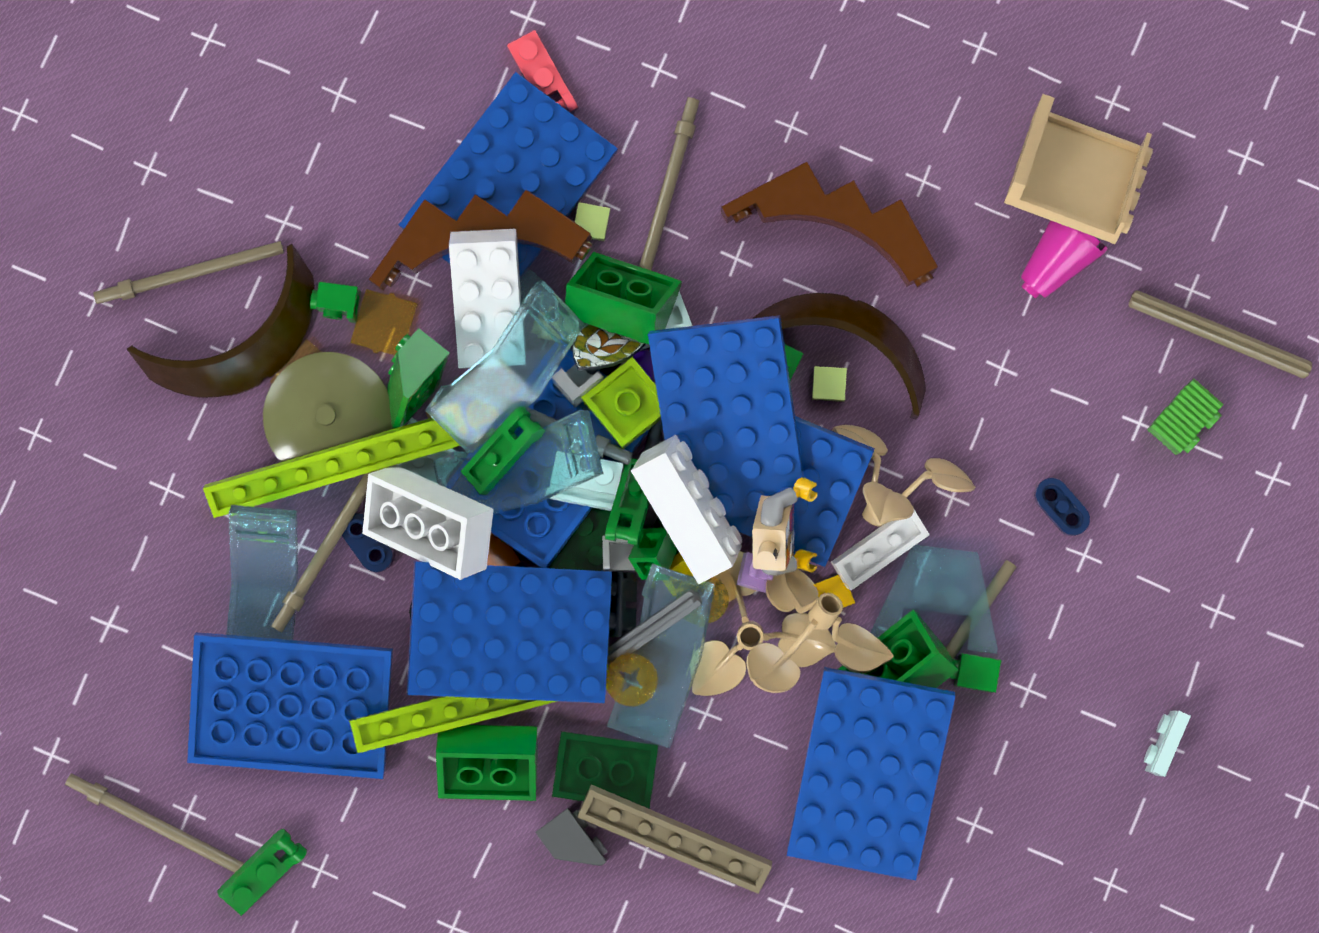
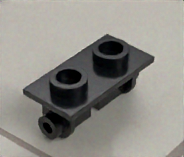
[609,571,638,638]

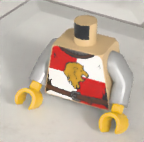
[752,477,818,576]

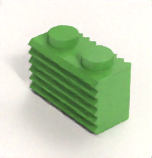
[1147,379,1224,455]

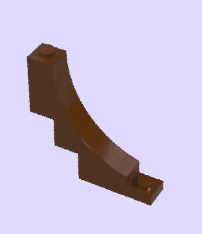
[721,162,938,287]
[369,190,593,291]

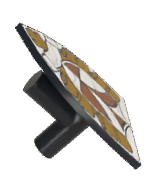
[572,323,646,376]

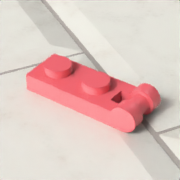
[507,30,578,112]

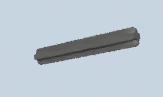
[607,589,702,664]

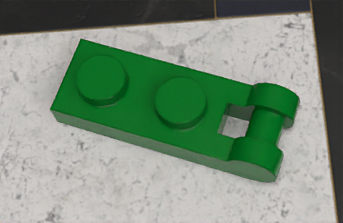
[461,406,545,495]
[605,458,650,545]
[217,829,307,916]

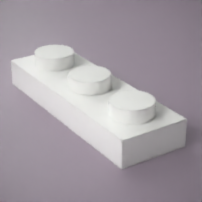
[831,510,929,590]

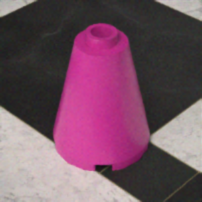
[1021,220,1108,298]

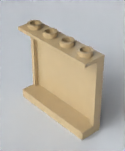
[1004,94,1153,244]

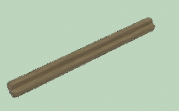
[1129,290,1312,378]

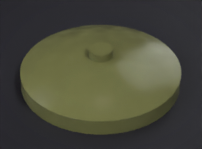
[263,352,392,480]

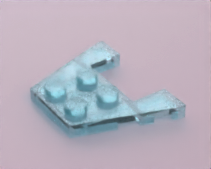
[870,545,998,654]

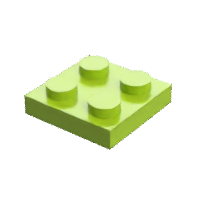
[581,357,661,449]

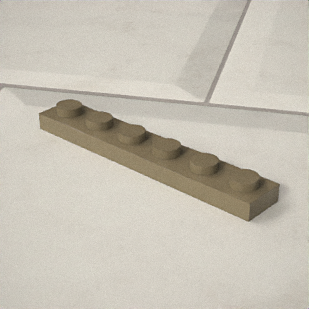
[577,784,772,894]

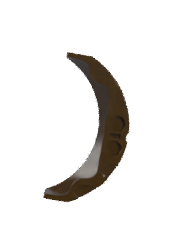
[127,243,315,398]
[752,293,926,420]

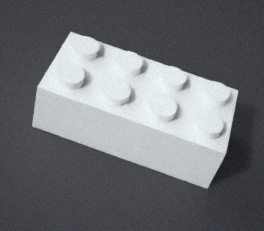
[449,229,525,368]
[631,435,742,584]
[362,465,494,580]

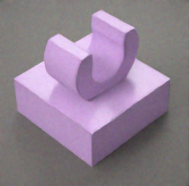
[736,552,773,593]

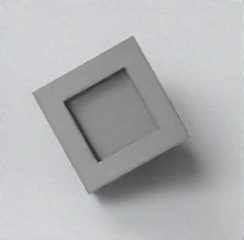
[552,365,604,408]
[602,536,636,571]

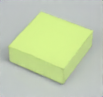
[575,202,610,241]
[812,366,847,402]

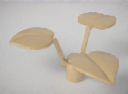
[832,425,976,527]
[691,551,836,696]
[746,568,894,693]

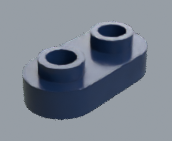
[1034,478,1090,536]
[342,513,393,573]

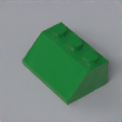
[564,252,682,344]
[387,328,450,429]
[838,609,959,688]
[436,725,538,801]

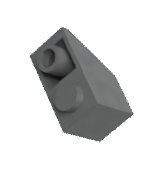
[535,808,608,866]

